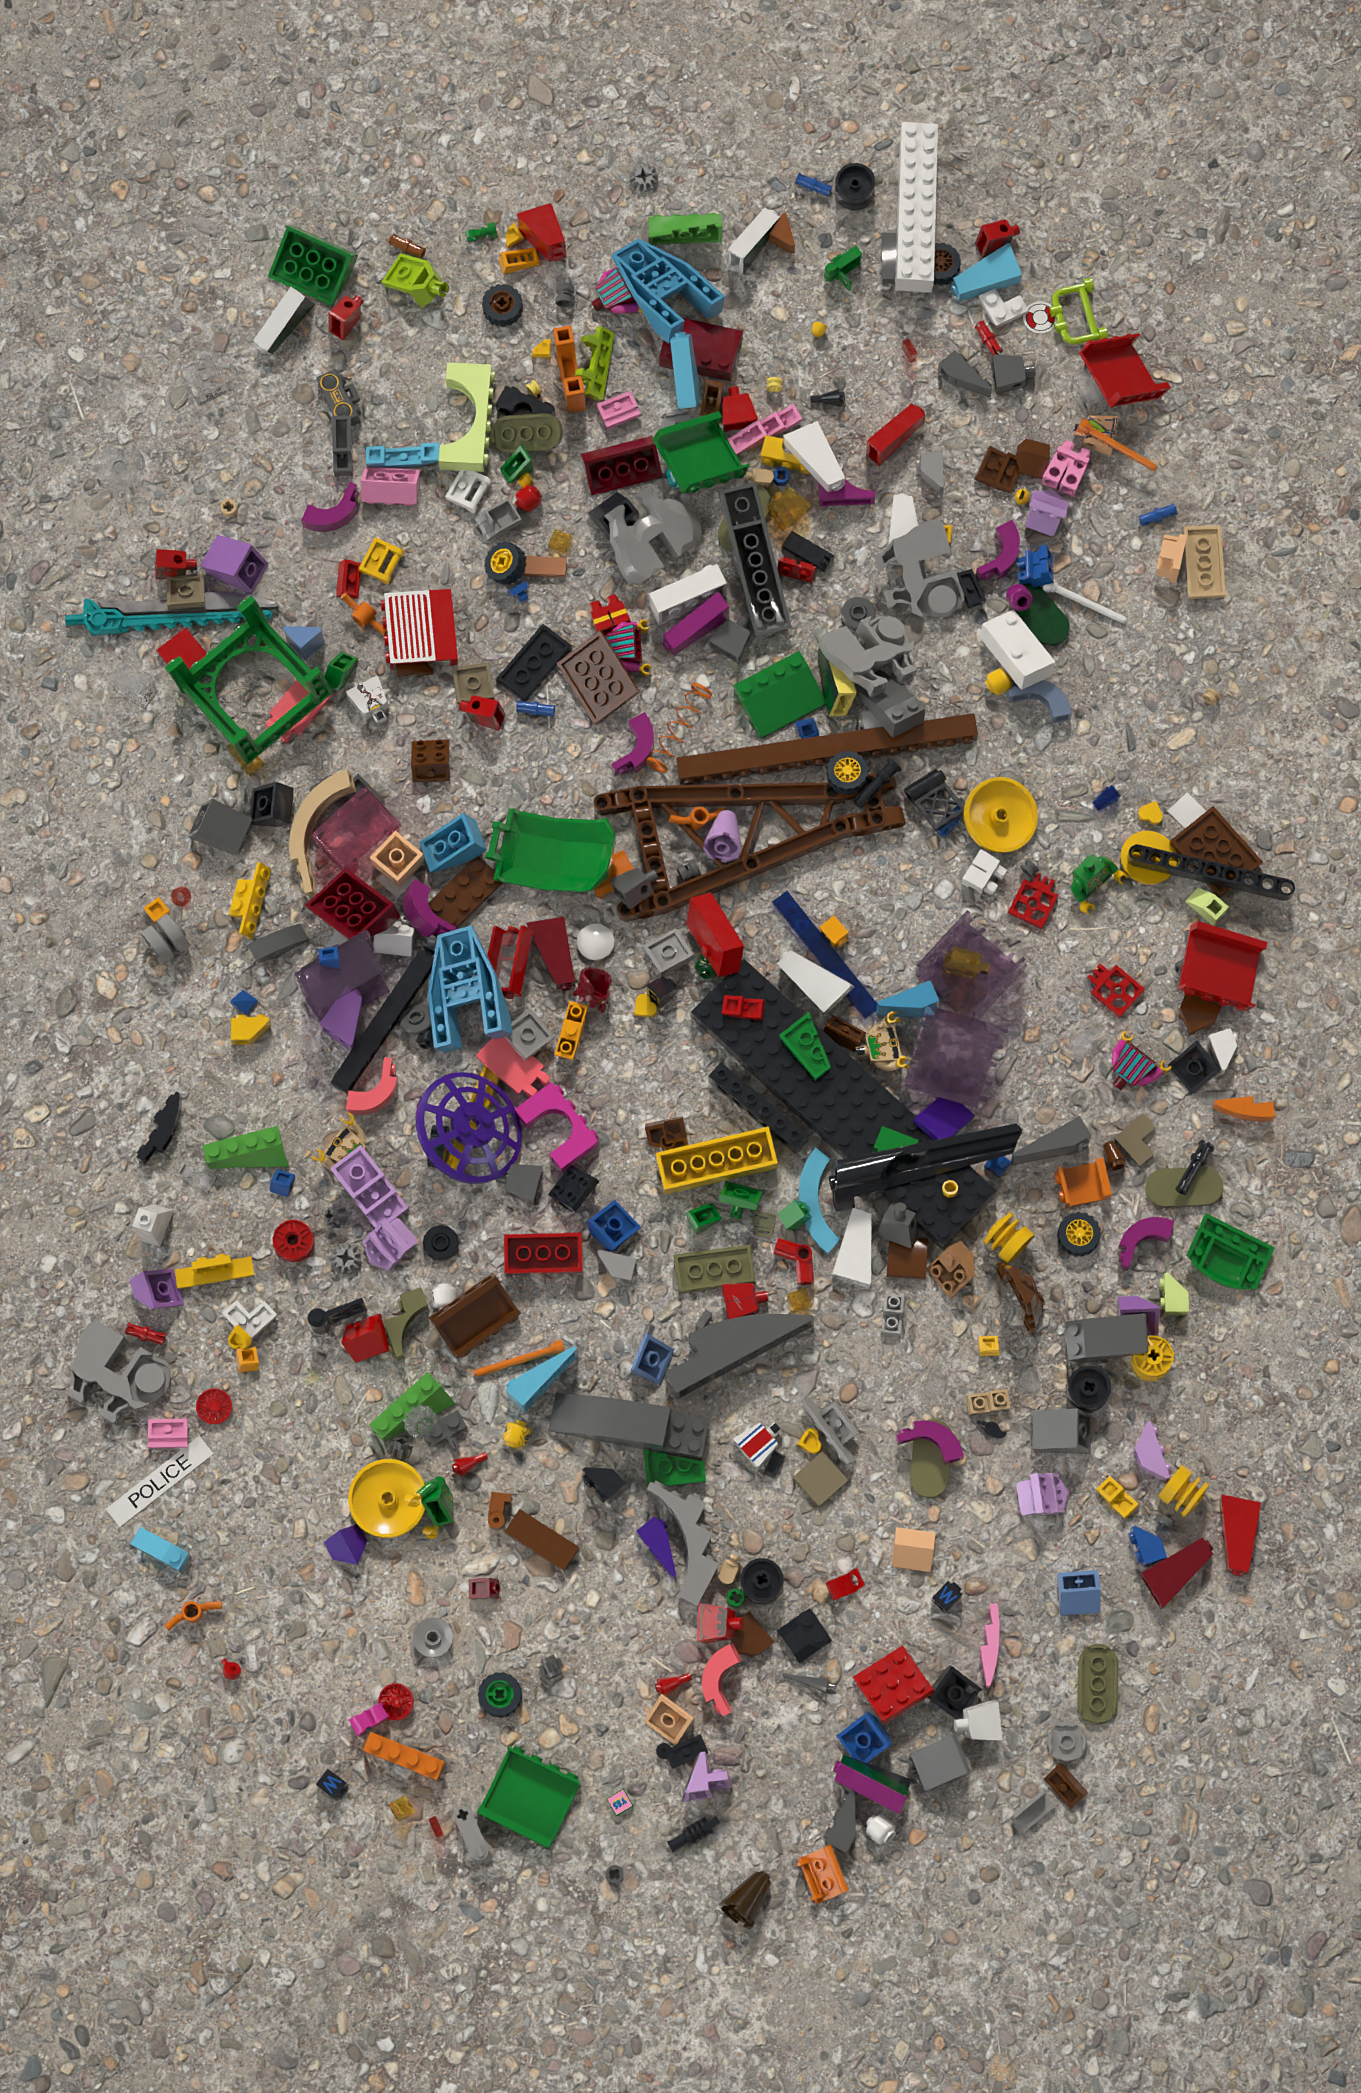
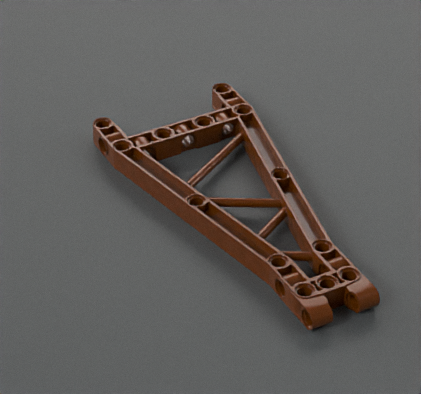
[594,772,906,922]

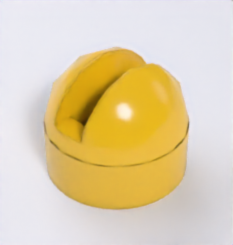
[811,322,827,337]
[517,472,534,487]
[1015,489,1030,505]
[942,1180,958,1198]

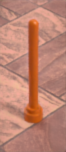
[1076,418,1157,471]
[474,1339,565,1377]

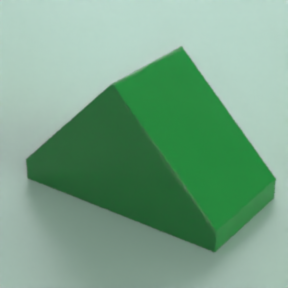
[500,445,534,483]
[686,1203,722,1234]

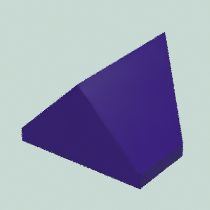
[324,1524,368,1565]

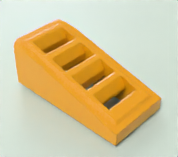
[499,248,540,274]

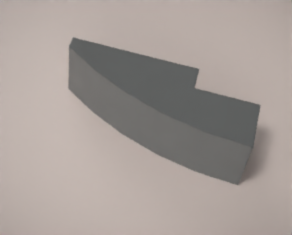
[881,233,897,284]
[332,416,353,476]
[248,923,309,964]

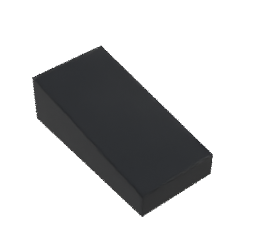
[763,1450,785,1479]

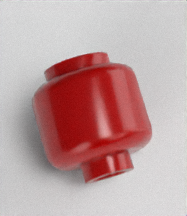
[515,485,543,512]

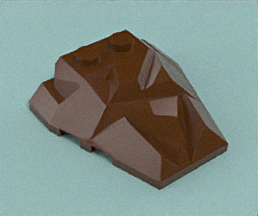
[995,1262,1044,1336]

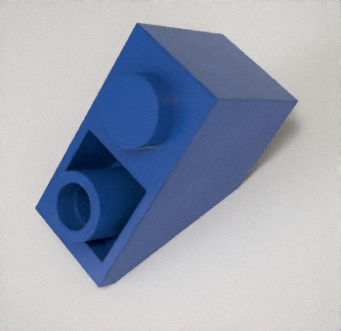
[1128,1526,1167,1567]

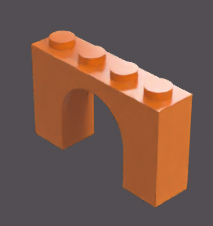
[553,325,586,413]

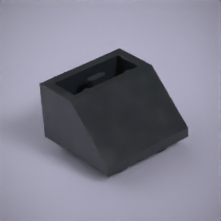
[587,492,639,541]
[582,1467,627,1505]

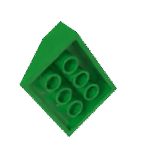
[268,226,358,306]
[734,651,826,739]

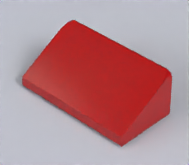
[336,559,361,599]

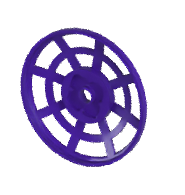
[415,1072,522,1184]

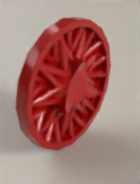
[196,1388,232,1425]
[378,1683,414,1721]

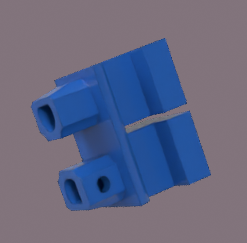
[1017,544,1054,587]

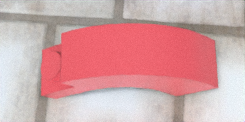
[346,1057,398,1115]
[702,1643,742,1716]

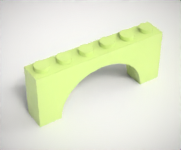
[439,362,495,472]

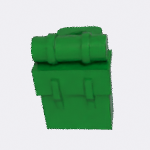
[824,245,862,291]

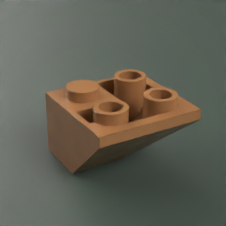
[926,1241,975,1299]

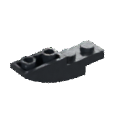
[136,1091,182,1165]

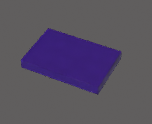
[912,1090,975,1140]

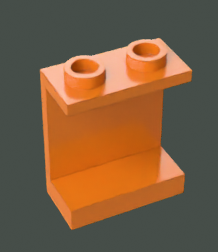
[1054,1158,1112,1208]

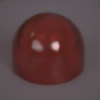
[171,886,191,906]

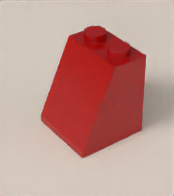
[517,203,566,262]

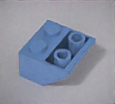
[1057,1570,1100,1616]

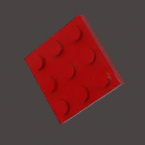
[853,1645,935,1724]

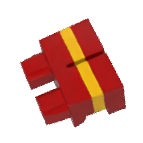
[590,594,631,635]

